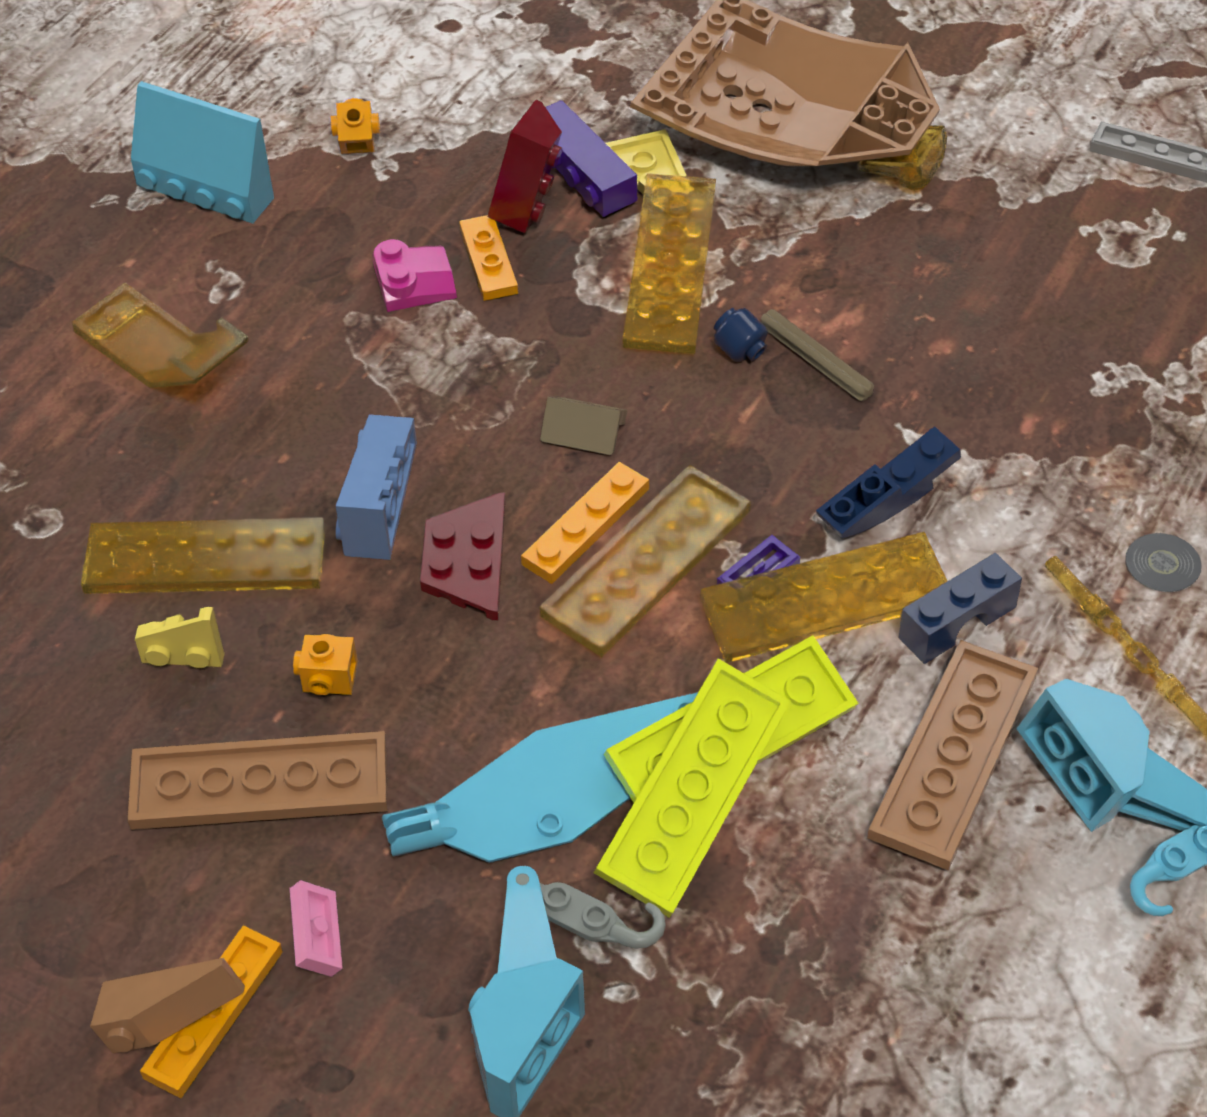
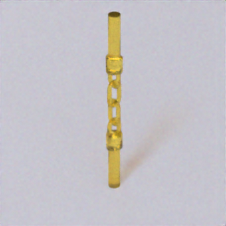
[1045,556,1207,738]

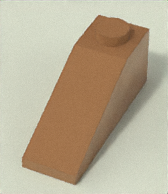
[90,958,245,1053]

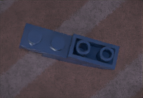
[816,426,961,538]

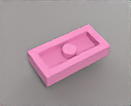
[290,880,343,977]

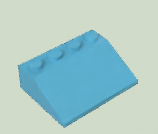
[131,81,274,224]

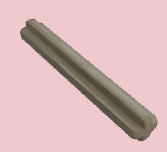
[761,309,874,402]

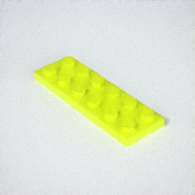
[604,635,859,802]
[594,659,791,918]

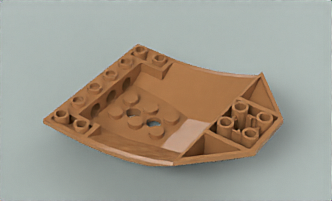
[630,0,940,166]

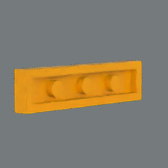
[521,462,649,584]
[140,925,283,1099]

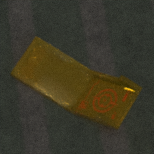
[72,282,249,388]

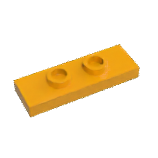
[459,215,518,301]

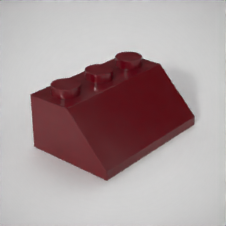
[487,100,563,233]

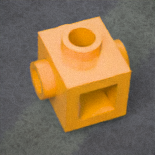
[331,98,380,154]
[293,634,358,695]

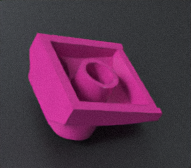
[372,239,457,312]

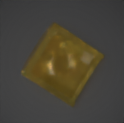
[857,125,947,190]

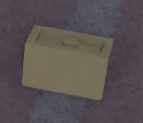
[540,396,628,455]

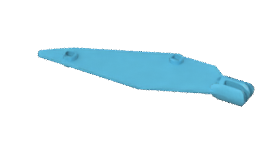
[381,692,698,863]

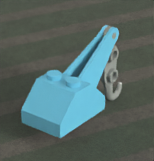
[468,866,666,1117]

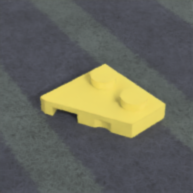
[135,607,224,668]

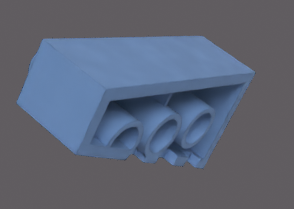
[336,415,417,560]

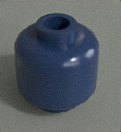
[713,308,768,362]

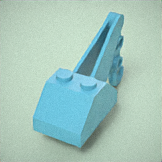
[1016,679,1207,916]

